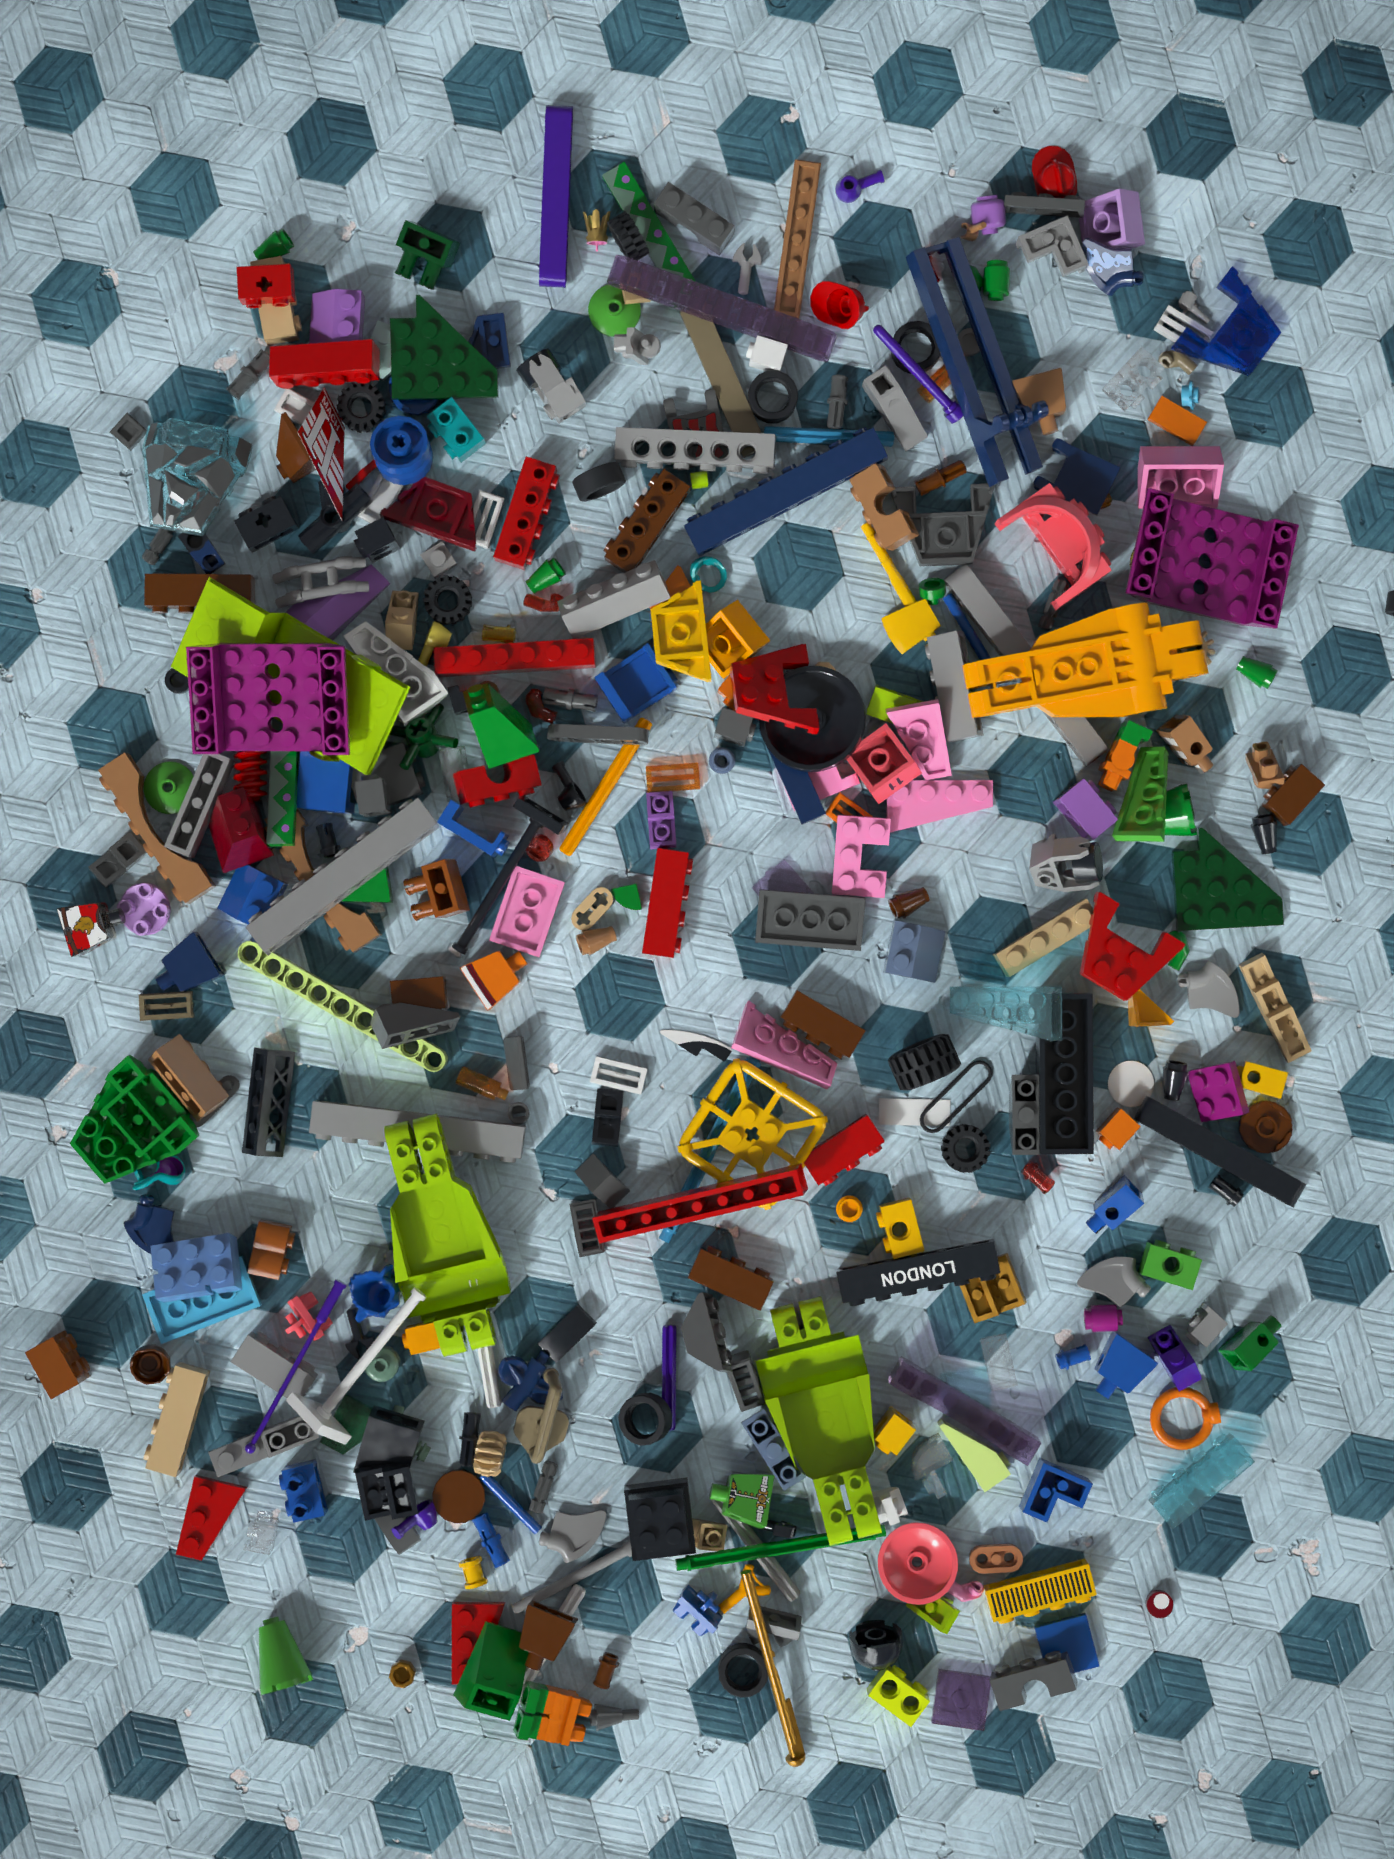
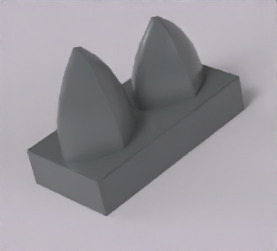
[746,1606,802,1647]

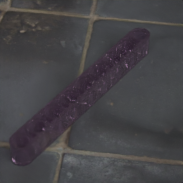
[607,255,837,362]

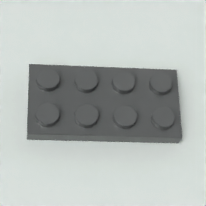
[755,889,865,951]

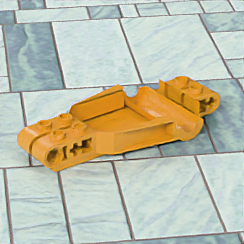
[962,603,1209,718]

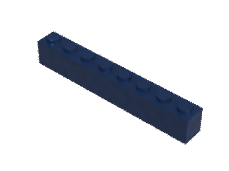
[683,427,888,557]

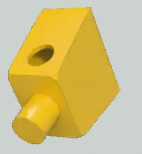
[1236,1061,1288,1099]

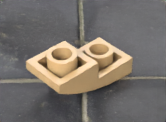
[692,1518,727,1551]

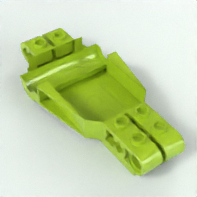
[384,1113,511,1357]
[755,1296,882,1546]

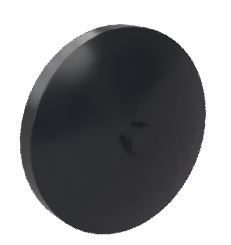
[759,666,866,772]

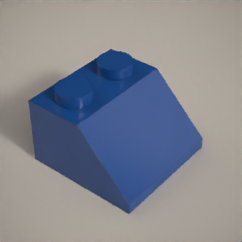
[217,865,288,925]

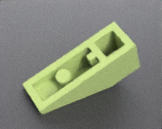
[937,1419,1011,1492]

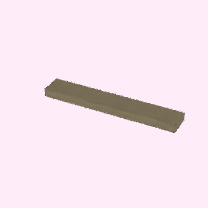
[680,302,761,458]

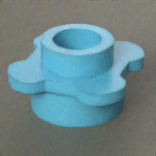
[1181,381,1199,410]

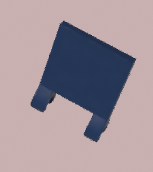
[1033,438,1121,516]

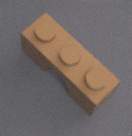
[849,463,919,551]

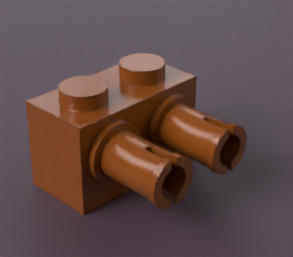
[403,859,470,921]

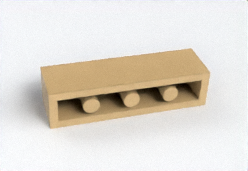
[993,898,1094,977]
[144,1362,210,1477]

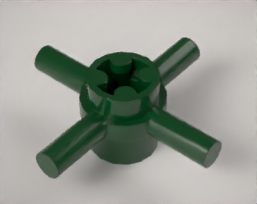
[389,703,458,770]

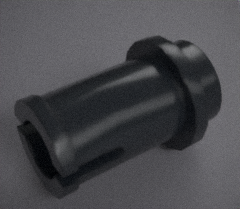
[316,823,341,858]
[1208,1174,1244,1207]

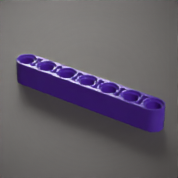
[539,105,573,288]

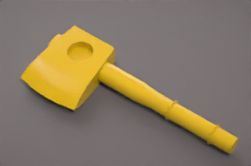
[861,523,941,654]

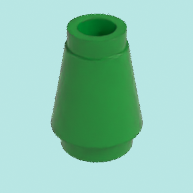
[253,228,294,260]
[525,557,566,594]
[1236,656,1278,689]

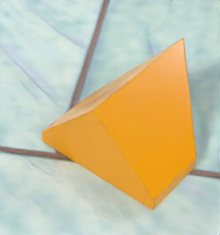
[1128,989,1174,1027]

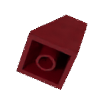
[209,787,274,873]

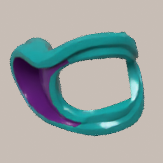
[132,1155,186,1191]

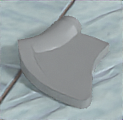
[1178,961,1239,1018]
[1077,1257,1151,1308]
[539,1510,606,1563]

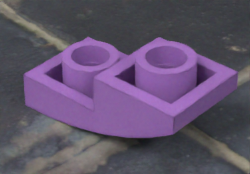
[646,791,677,849]

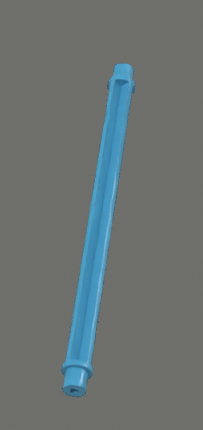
[659,1056,761,1243]

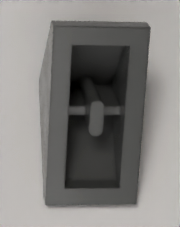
[575,1153,630,1209]

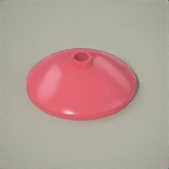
[878,1522,958,1605]

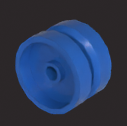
[370,416,434,485]

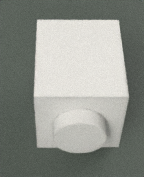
[746,335,788,372]

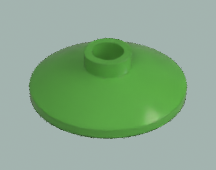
[588,284,641,337]
[144,762,194,814]

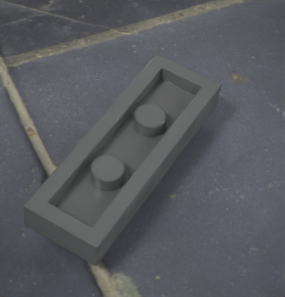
[1004,192,1085,218]

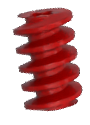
[233,751,268,802]

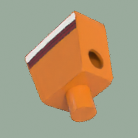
[460,951,528,1011]

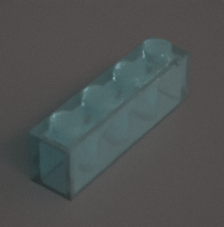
[1149,1433,1255,1529]

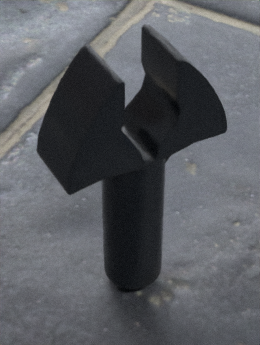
[345,1308,375,1359]
[749,1520,797,1538]

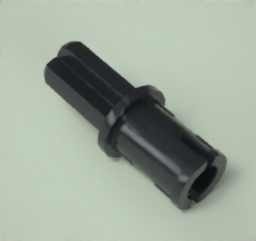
[459,1412,481,1466]

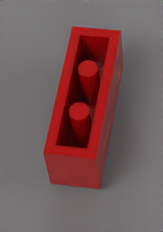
[804,1114,885,1186]

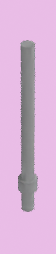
[511,1539,632,1614]

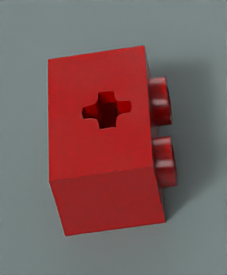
[237,264,295,308]

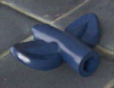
[498,1350,563,1411]

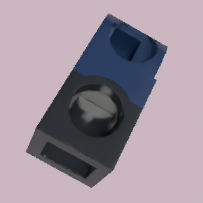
[178,527,225,574]

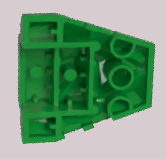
[70,1055,200,1184]

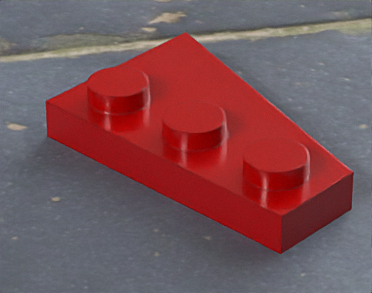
[176,1475,247,1561]
[452,1602,505,1684]

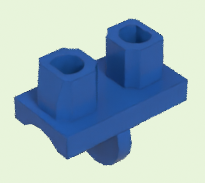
[673,1585,723,1636]

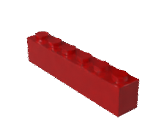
[434,638,596,678]

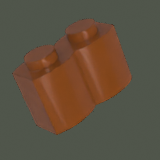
[248,1219,295,1280]

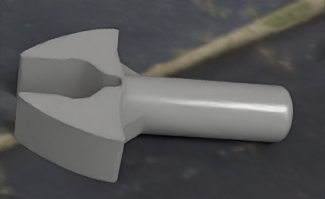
[732,243,761,295]

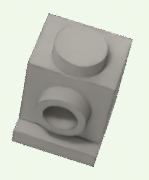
[1185,1303,1228,1348]

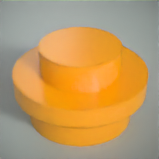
[836,1195,863,1222]

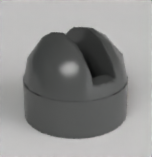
[508,1102,530,1125]

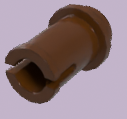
[593,1652,619,1689]

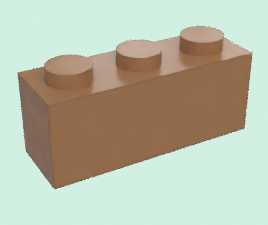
[148,1034,229,1122]

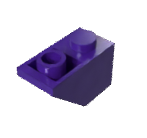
[1147,1325,1202,1392]

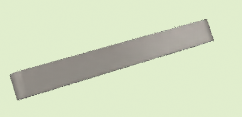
[944,564,1108,766]

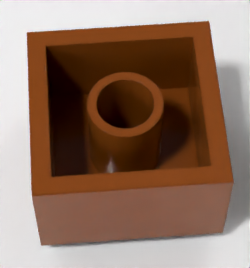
[25,1330,90,1399]

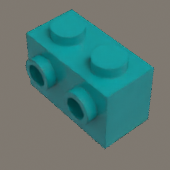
[427,397,486,463]

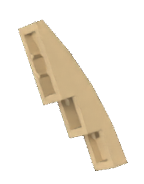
[1238,953,1312,1063]

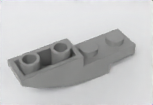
[208,1416,319,1477]

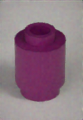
[1084,1304,1123,1332]

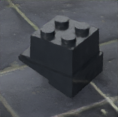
[624,1477,696,1561]

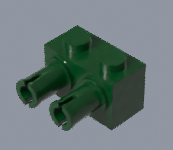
[395,220,461,290]

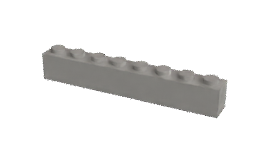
[245,798,439,956]
[309,1100,526,1163]

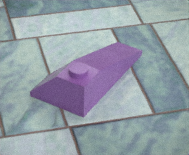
[285,564,390,641]

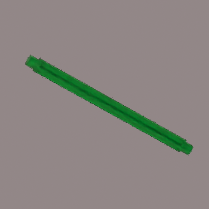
[675,1524,886,1571]

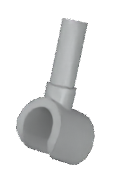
[1179,291,1210,324]

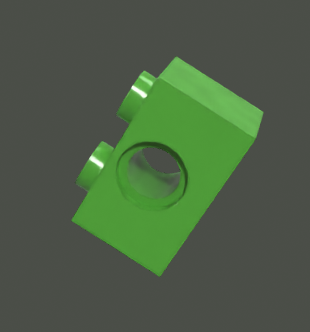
[1138,1239,1202,1290]

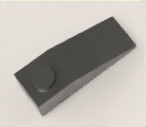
[370,1003,460,1049]

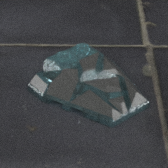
[142,418,253,536]

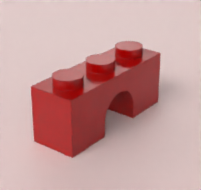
[453,754,542,808]

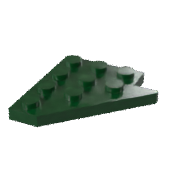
[390,295,499,400]
[1172,828,1284,931]

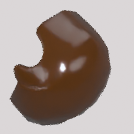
[130,1344,171,1385]

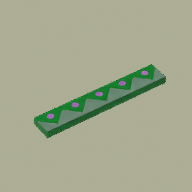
[602,162,705,311]
[266,717,299,847]

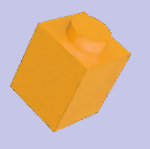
[402,1322,440,1355]

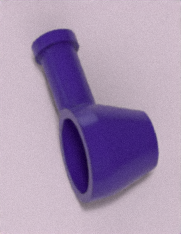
[835,169,885,203]
[391,1500,438,1539]

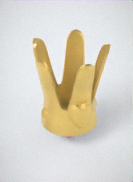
[583,209,610,251]

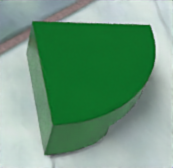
[611,884,642,910]

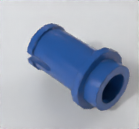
[1055,1344,1091,1370]

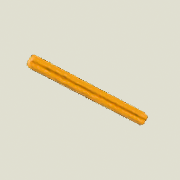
[559,717,652,856]

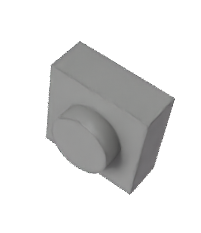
[420,541,457,578]

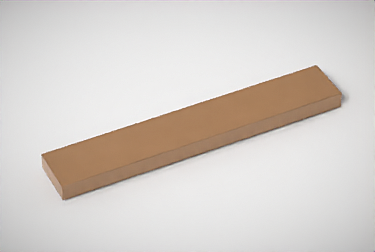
[773,159,821,321]

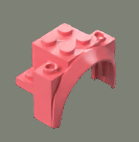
[995,483,1112,610]

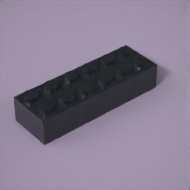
[1035,993,1094,1154]

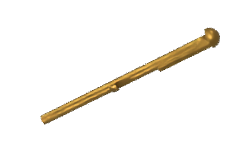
[741,1570,806,1767]

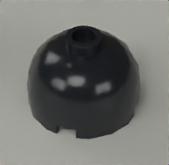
[849,1620,903,1671]

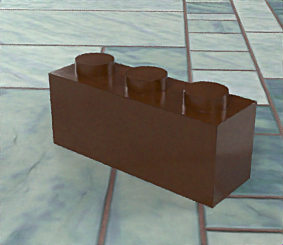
[780,990,865,1060]
[688,1245,774,1311]

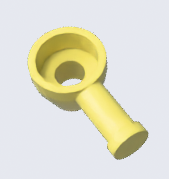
[418,621,452,666]

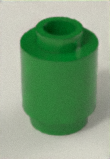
[983,260,1010,301]

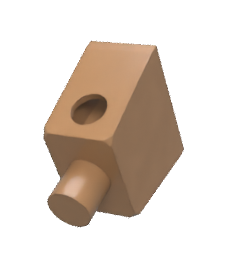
[1012,368,1066,435]

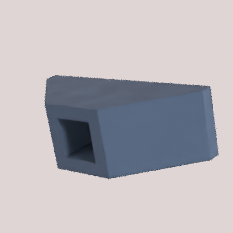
[741,1408,806,1491]

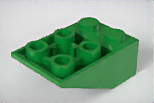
[453,1621,529,1721]

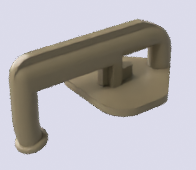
[513,1368,569,1464]

